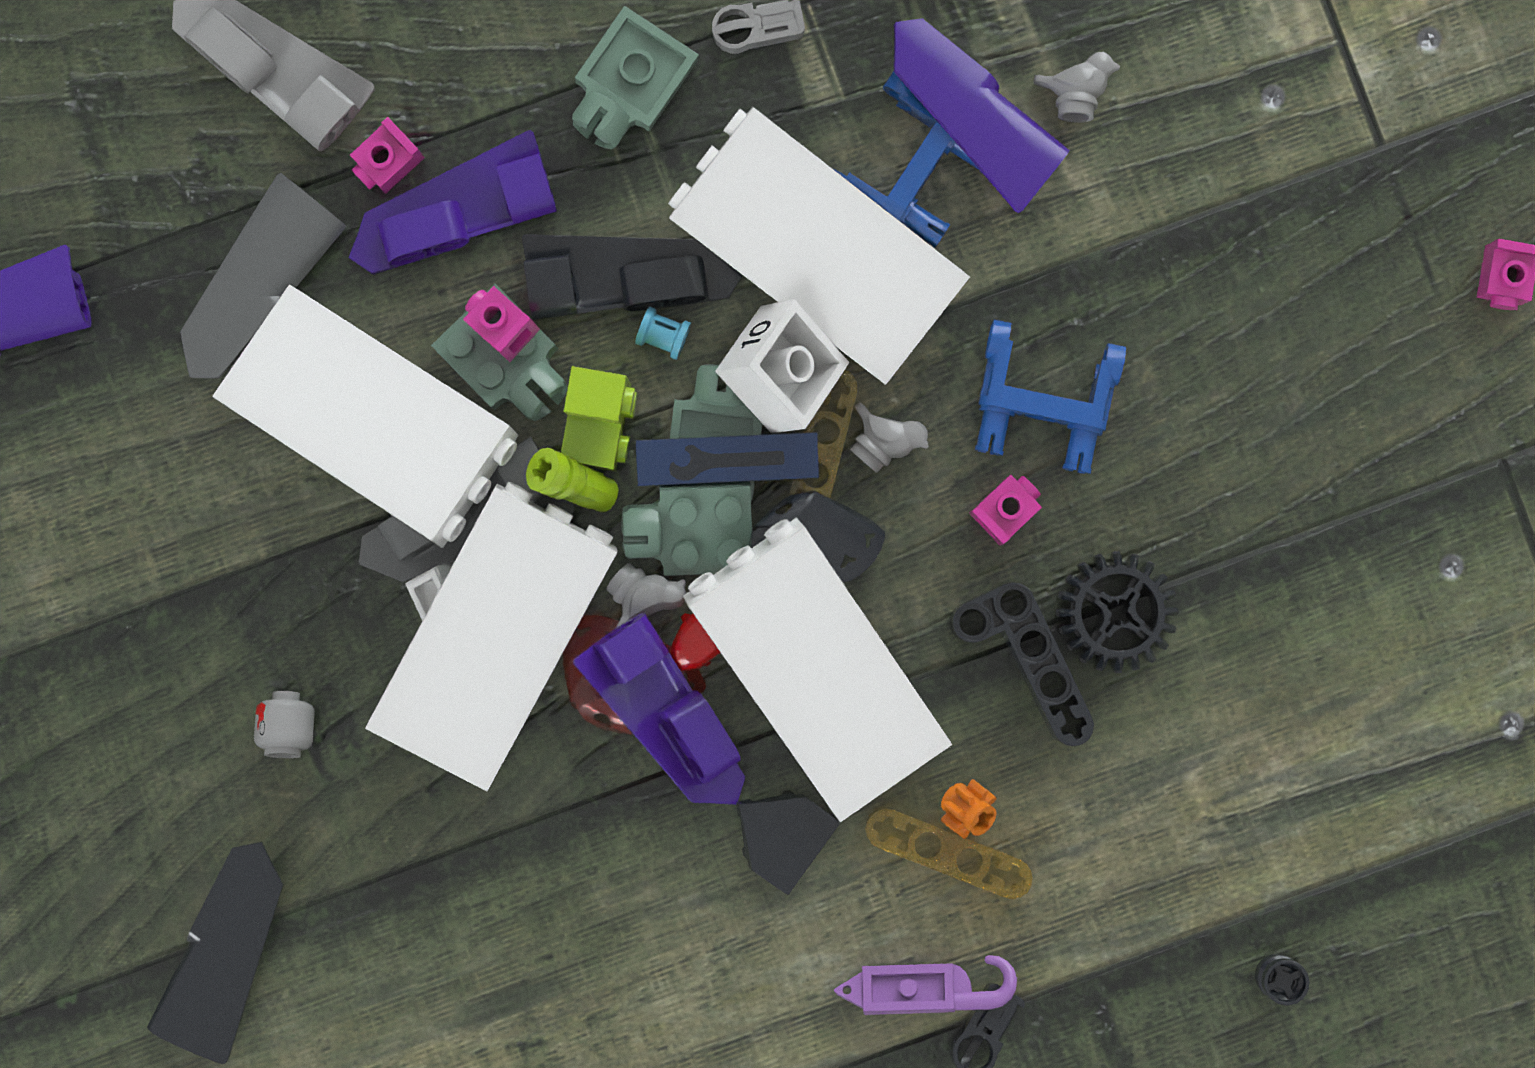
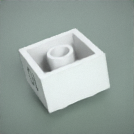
[715,299,849,433]

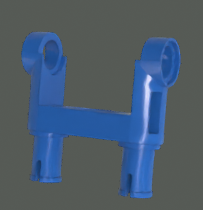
[833,72,983,249]
[974,319,1126,474]

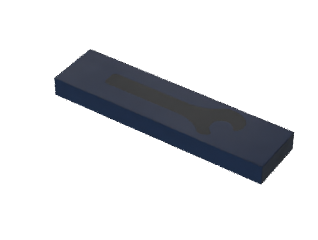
[636,432,819,486]

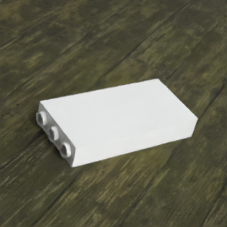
[668,107,970,385]
[212,284,519,548]
[365,481,617,791]
[683,518,952,822]

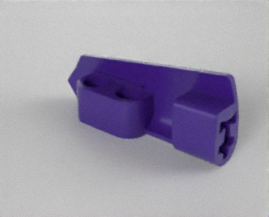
[893,18,1070,213]
[348,130,557,275]
[573,613,745,805]

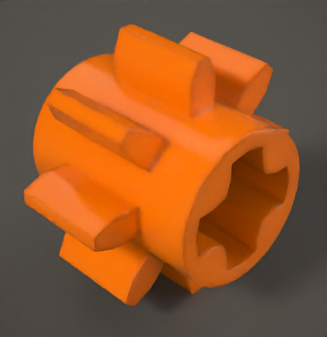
[941,779,997,839]

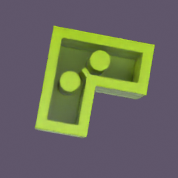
[561,366,638,472]

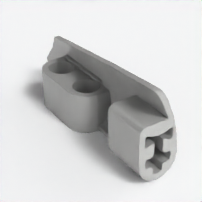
[172,0,375,151]

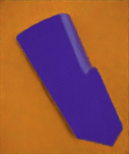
[0,245,92,355]

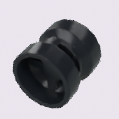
[1255,953,1310,1006]

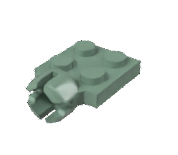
[572,6,699,150]
[431,284,568,421]
[670,364,762,500]
[621,481,752,576]

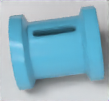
[635,306,691,360]

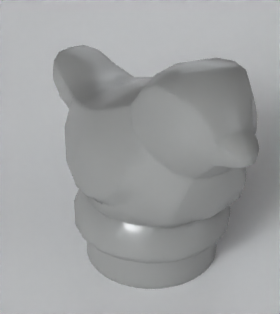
[1033,52,1120,123]
[850,402,929,473]
[607,563,686,628]

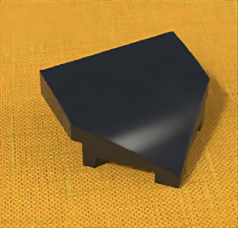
[736,790,841,895]

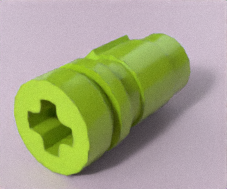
[526,447,619,513]

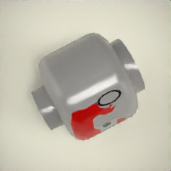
[254,691,314,758]

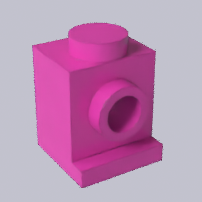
[350,117,425,194]
[1476,239,1535,310]
[463,286,540,362]
[969,475,1042,546]

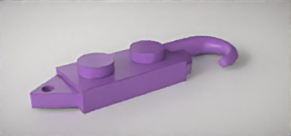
[834,955,1017,1015]

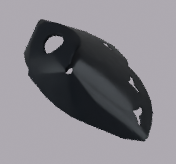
[748,490,885,583]

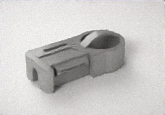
[712,0,805,54]

